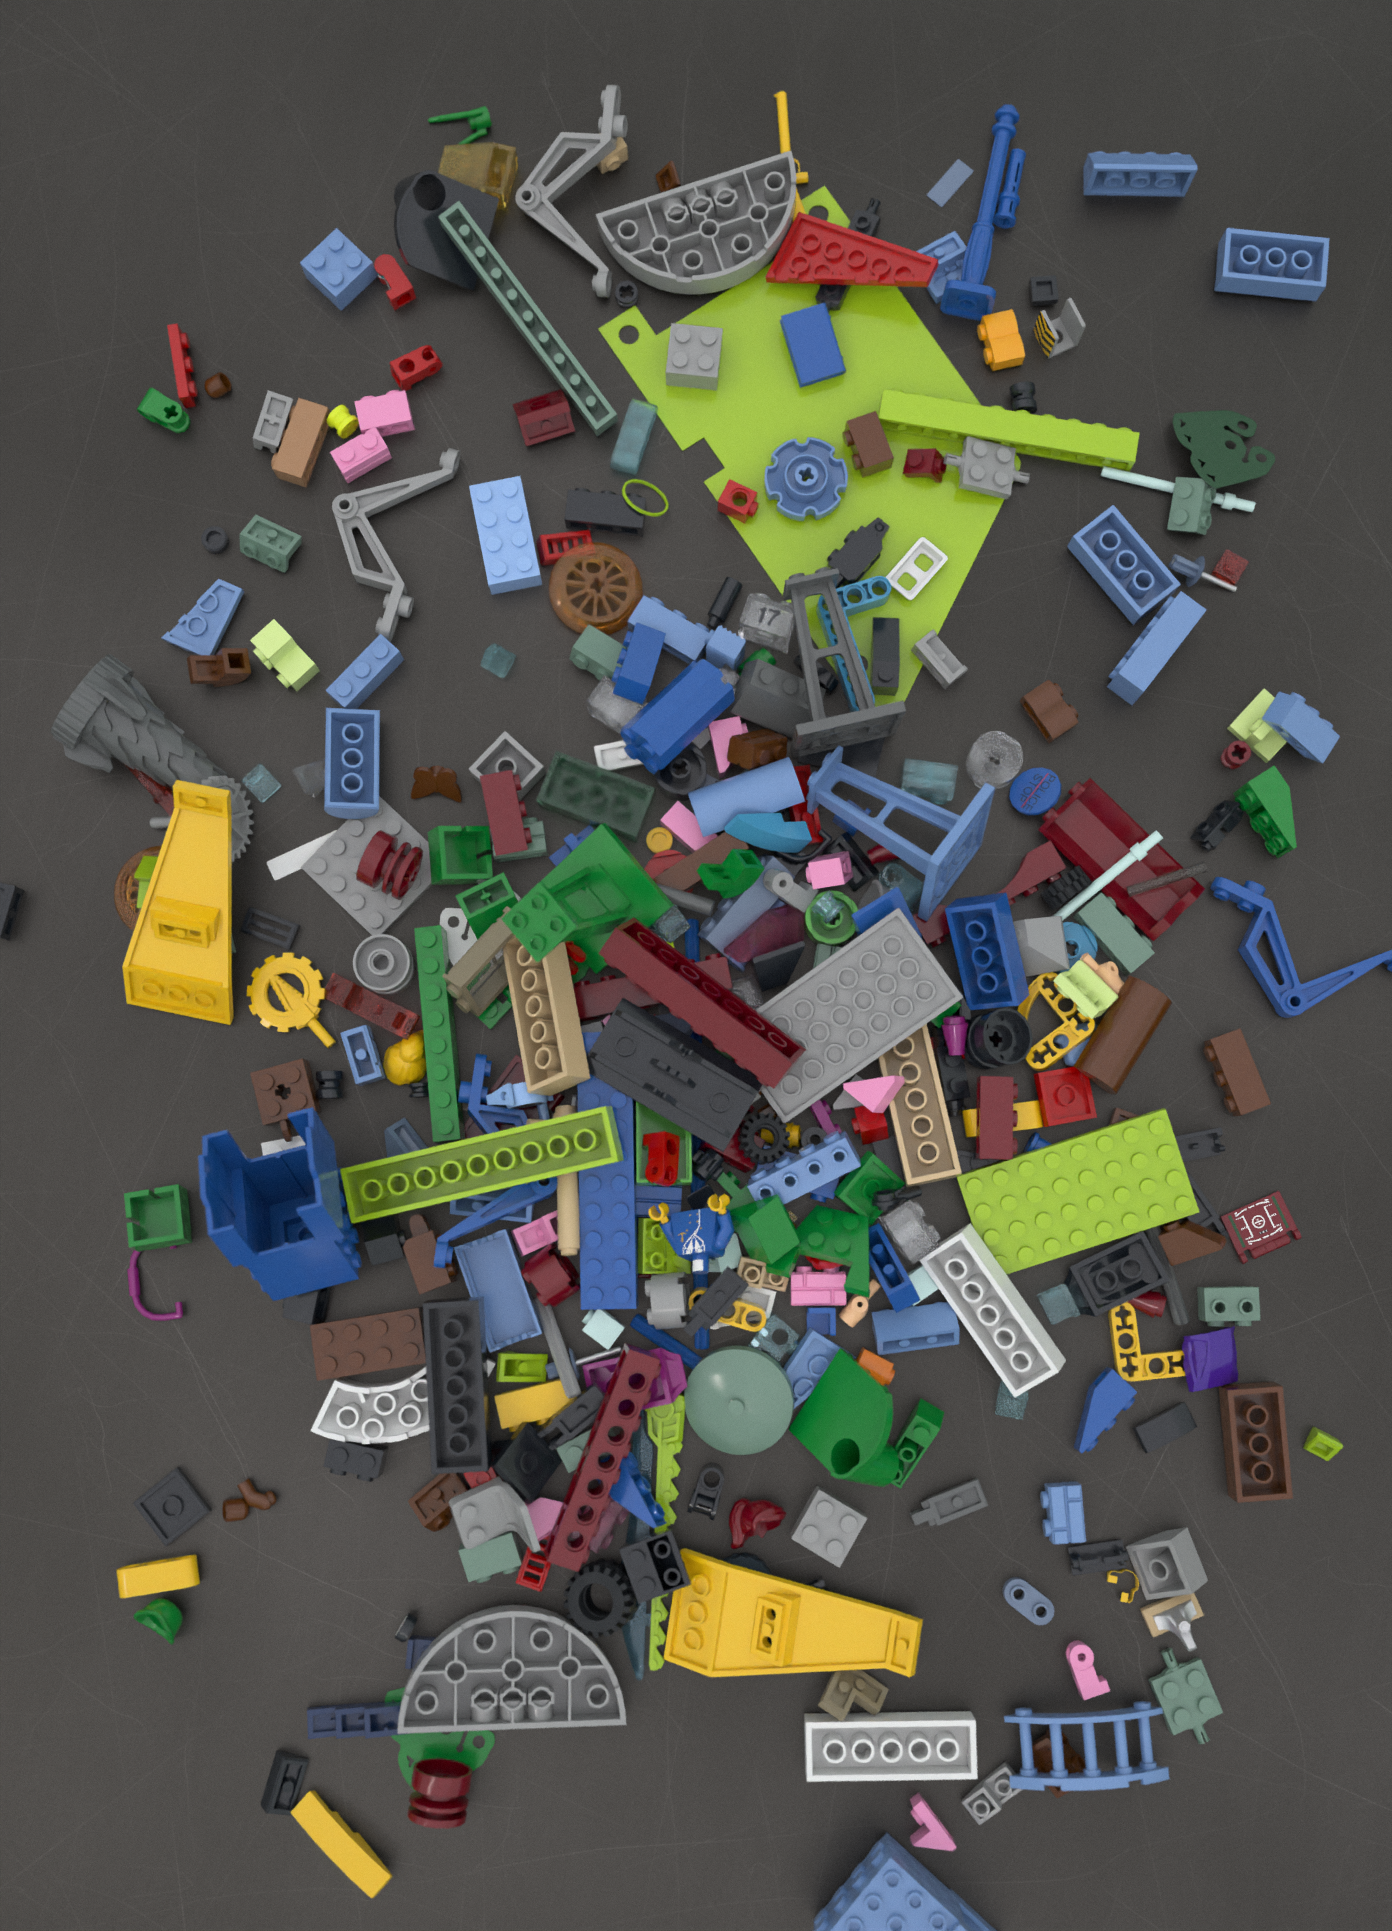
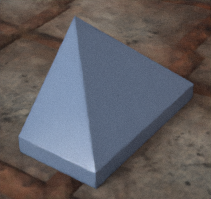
[384,1117,428,1158]

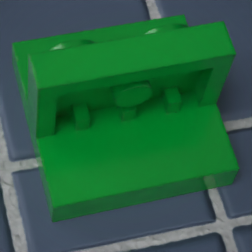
[833,1151,905,1225]

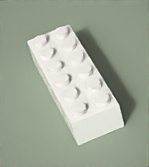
[919,1223,1066,1398]
[804,1711,977,1782]

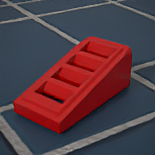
[536,530,595,566]
[515,1534,551,1592]

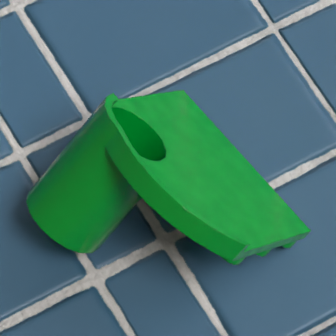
[788,1348,899,1487]

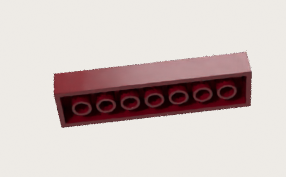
[598,918,806,1089]

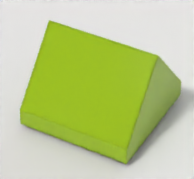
[1303,1426,1343,1461]

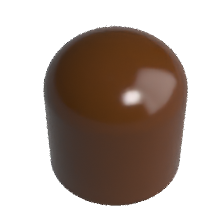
[204,372,231,398]
[222,1498,249,1522]

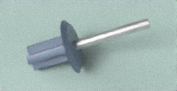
[1169,554,1237,592]
[545,1346,622,1381]

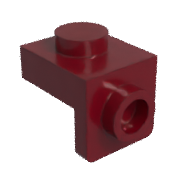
[903,448,947,483]

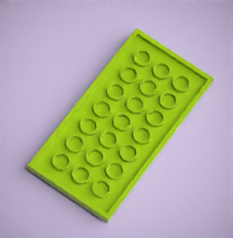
[956,1108,1199,1275]

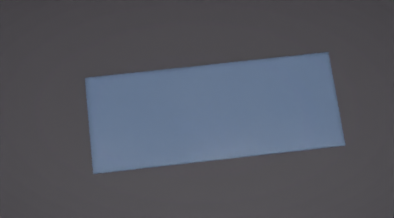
[927,159,974,207]

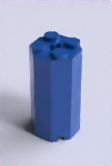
[620,659,735,774]

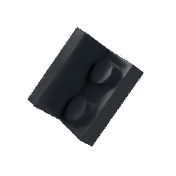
[490,1422,562,1503]

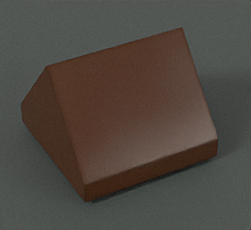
[655,161,682,193]

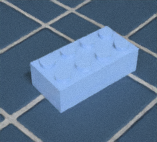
[469,476,543,595]

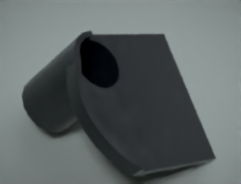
[394,170,499,291]

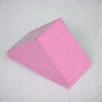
[843,1075,905,1113]

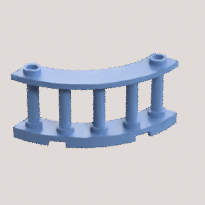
[1004,1701,1169,1791]

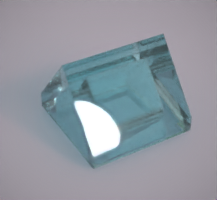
[481,643,517,678]

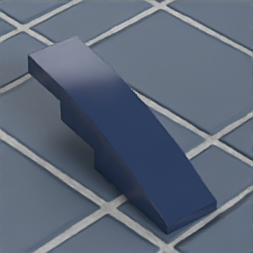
[307,1702,411,1739]

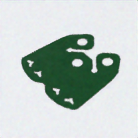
[1173,410,1275,489]

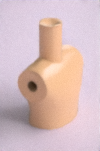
[1080,953,1124,994]
[838,1279,881,1328]

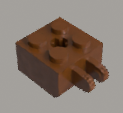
[250,1058,321,1142]
[403,1214,459,1295]

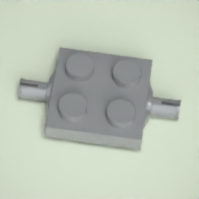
[943,436,1030,499]

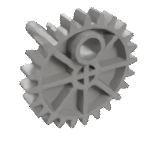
[150,776,254,862]

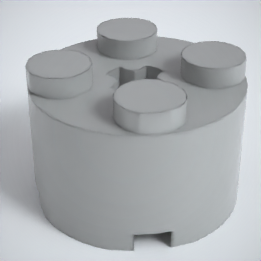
[645,1272,691,1330]

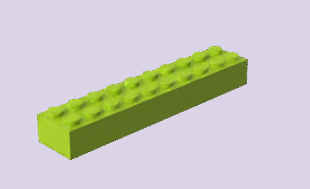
[340,1106,624,1224]

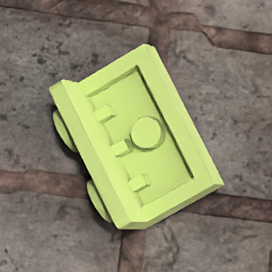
[1053,960,1118,1019]

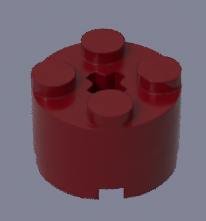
[521,1243,581,1307]

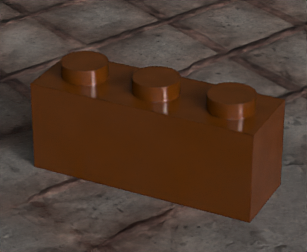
[1203,1028,1271,1116]

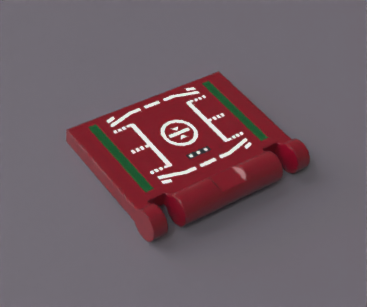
[1220,1191,1302,1264]

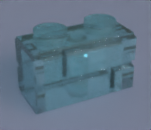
[899,758,958,804]

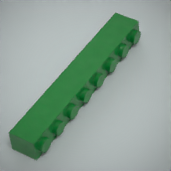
[414,925,465,1144]

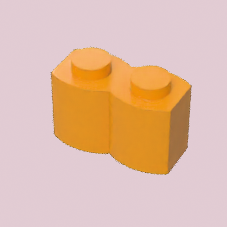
[977,309,1025,371]

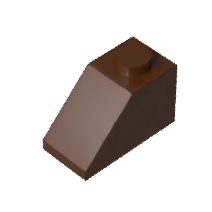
[1158,1220,1227,1266]

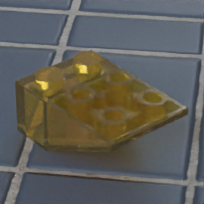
[438,142,519,210]

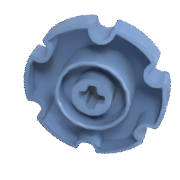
[764,437,848,521]

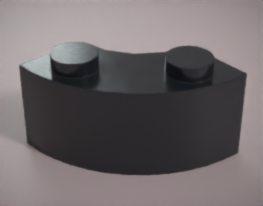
[362,1213,407,1266]

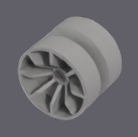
[353,934,416,995]

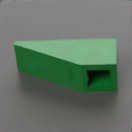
[891,1398,944,1489]

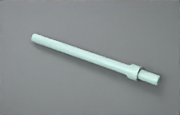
[1101,466,1255,512]
[1051,830,1163,921]

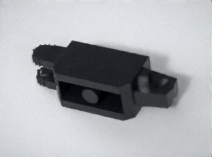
[827,517,890,589]

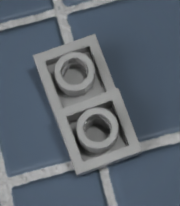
[962,1762,1023,1825]

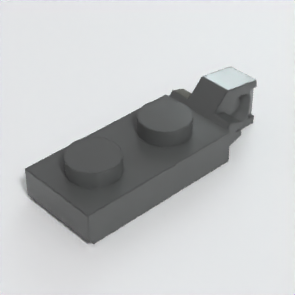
[909,1478,988,1526]

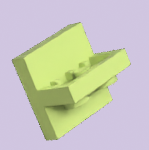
[1227,689,1287,763]

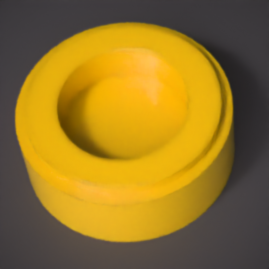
[646,827,673,854]

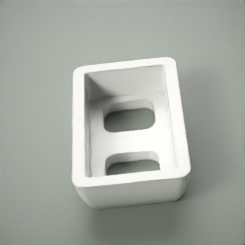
[886,537,948,600]

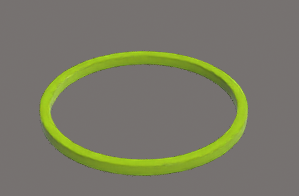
[622,479,668,517]

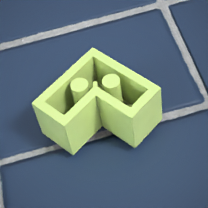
[250,619,320,691]

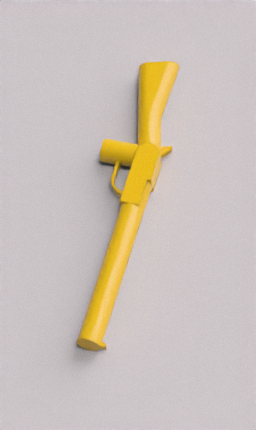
[774,91,808,225]

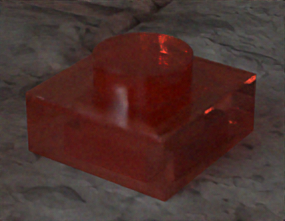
[1211,549,1249,586]

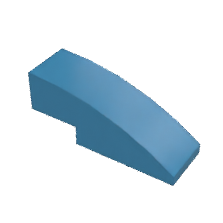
[724,813,812,853]

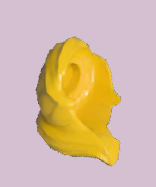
[383,1030,427,1086]

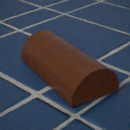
[1074,976,1172,1095]

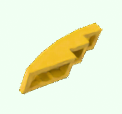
[290,1790,393,1898]

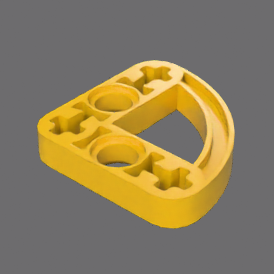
[1017,972,1095,1071]

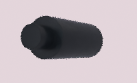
[707,577,743,629]

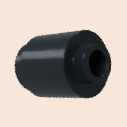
[800,1127,827,1148]

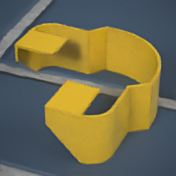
[1107,1568,1139,1603]

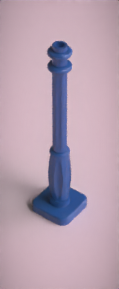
[940,104,1020,321]

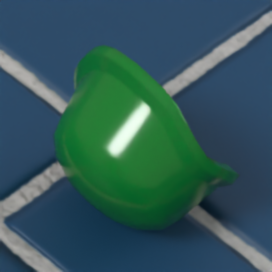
[134,1598,183,1645]

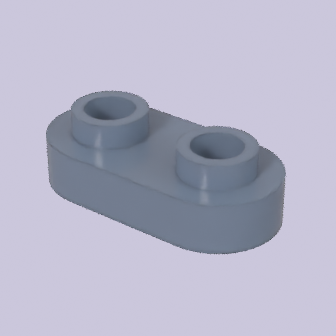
[1003,1577,1054,1625]

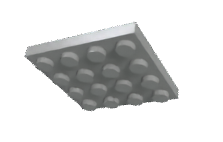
[301,796,432,936]

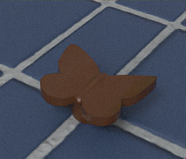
[411,766,462,802]

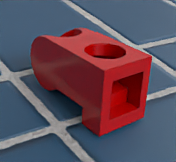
[374,254,416,311]
[390,345,443,392]
[643,1131,680,1187]

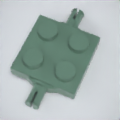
[1148,1648,1223,1744]

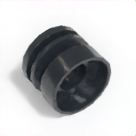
[963,1008,1033,1070]

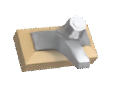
[1140,1593,1204,1652]

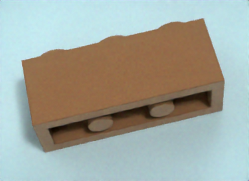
[271,398,330,488]

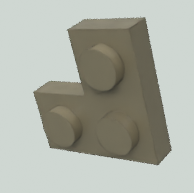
[818,1669,889,1722]

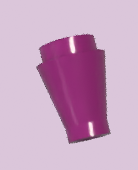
[941,1016,968,1055]

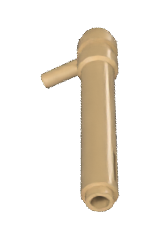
[526,1105,580,1256]

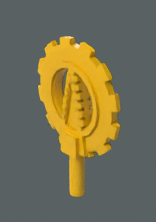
[247,953,336,1048]

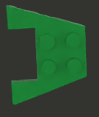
[765,1205,870,1298]

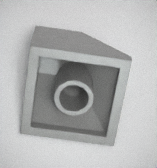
[1013,916,1070,977]

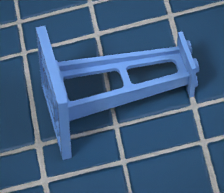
[806,745,995,921]

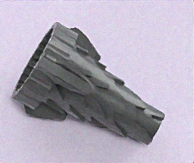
[51,654,228,788]

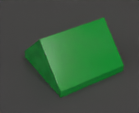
[729,1194,801,1264]

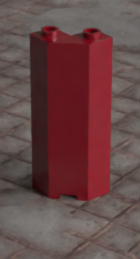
[1038,778,1205,941]

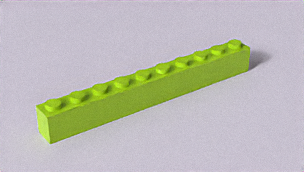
[878,388,1139,472]

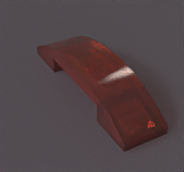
[325,973,420,1040]

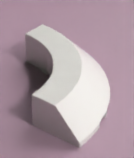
[311,1357,496,1444]

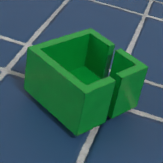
[428,826,493,885]
[124,1184,192,1252]

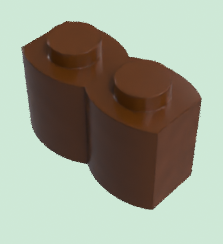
[1020,679,1079,743]

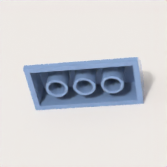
[1083,151,1197,197]

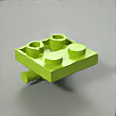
[637,1218,691,1274]

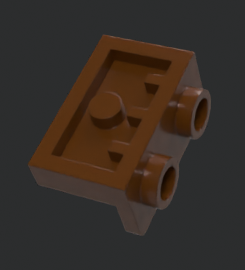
[408,1473,470,1532]
[1032,1726,1086,1799]

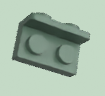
[240,515,302,573]

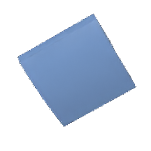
[916,231,967,304]

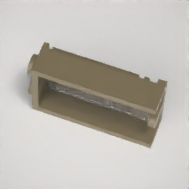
[442,906,514,1017]

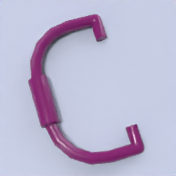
[127,1245,183,1321]

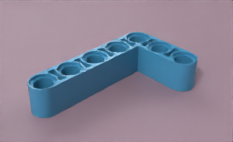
[816,576,891,712]

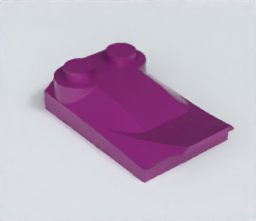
[582,1347,687,1410]

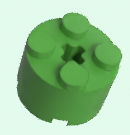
[804,890,858,947]

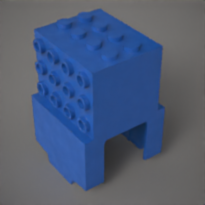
[198,1107,362,1301]

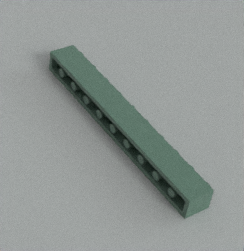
[438,201,618,437]

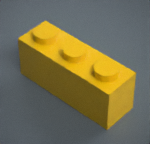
[494,1377,579,1432]

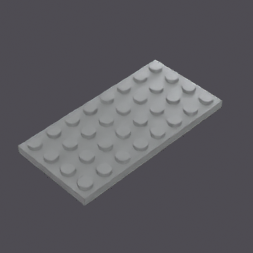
[755,908,963,1123]

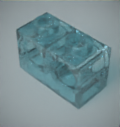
[746,1313,800,1366]

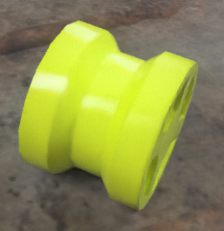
[326,405,359,439]

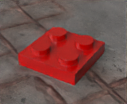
[1034,1067,1097,1127]

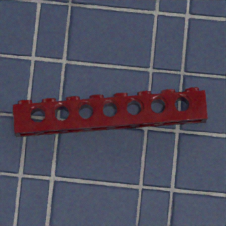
[544,1343,661,1572]

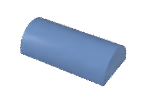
[324,708,380,819]
[688,757,805,837]

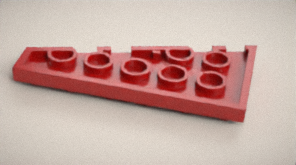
[765,212,939,287]

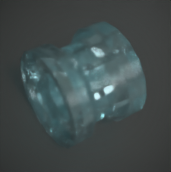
[811,890,845,925]

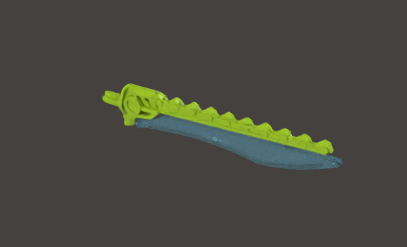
[621,1393,685,1681]

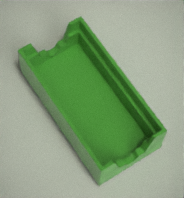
[636,1101,692,1186]

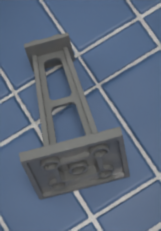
[783,567,906,759]

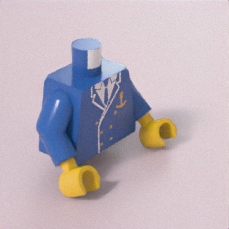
[649,1194,734,1275]

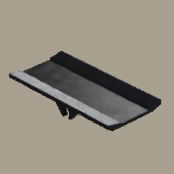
[586,998,763,1152]

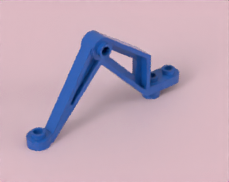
[1210,877,1392,1018]
[433,1053,557,1269]

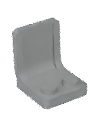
[449,1477,541,1553]

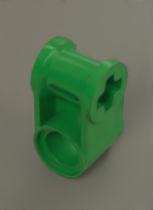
[136,388,190,433]

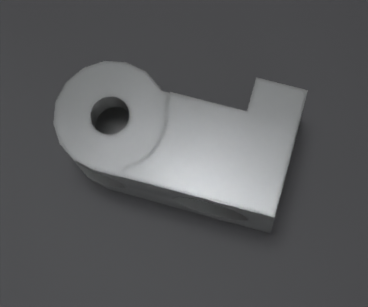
[763,868,819,913]

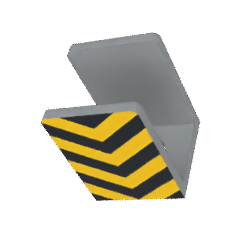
[1033,298,1086,359]

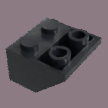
[619,1529,692,1604]

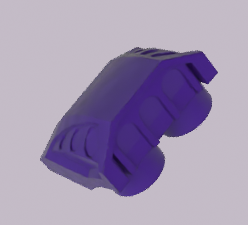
[1182,1326,1238,1392]

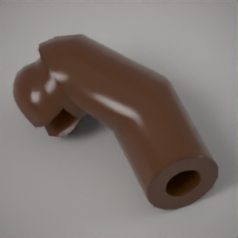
[237,1478,277,1511]

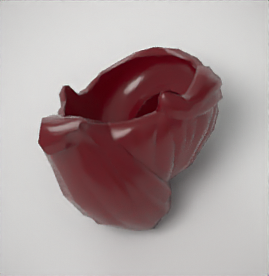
[729,1498,786,1549]

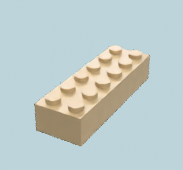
[502,935,590,1096]
[877,1024,962,1187]

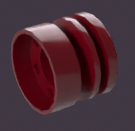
[356,830,423,900]
[407,1758,472,1829]

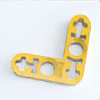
[1108,1302,1186,1381]

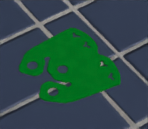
[385,1687,495,1791]

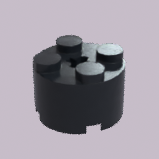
[654,744,707,801]

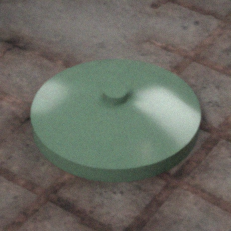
[684,1346,794,1455]

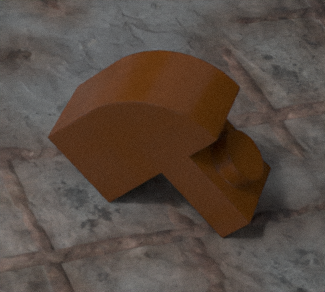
[187,648,251,687]

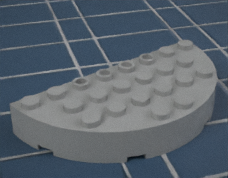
[596,151,796,294]
[397,1605,626,1734]

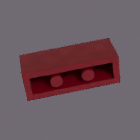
[480,770,533,856]
[976,1076,1018,1160]

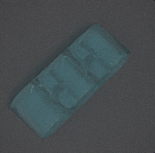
[610,398,658,476]

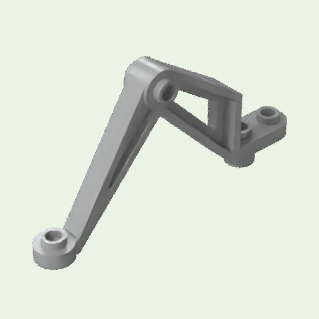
[515,85,628,297]
[332,448,461,642]

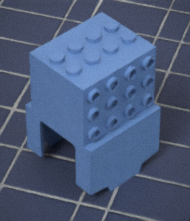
[813,1832,996,1931]

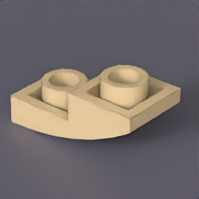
[737,1256,789,1292]

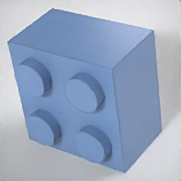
[300,228,377,311]

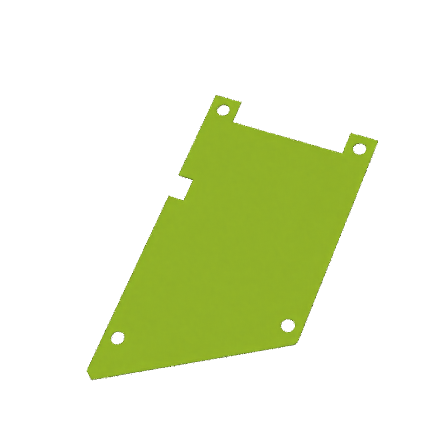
[598,186,1021,707]

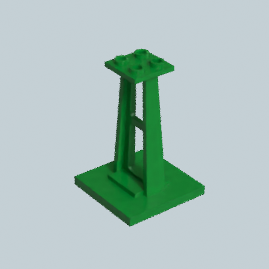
[501,823,674,974]

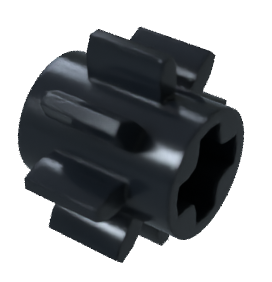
[692,1148,724,1182]

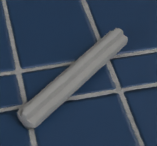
[534,1298,581,1398]

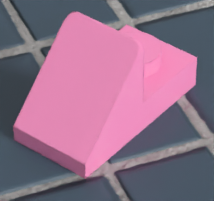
[910,1792,957,1851]

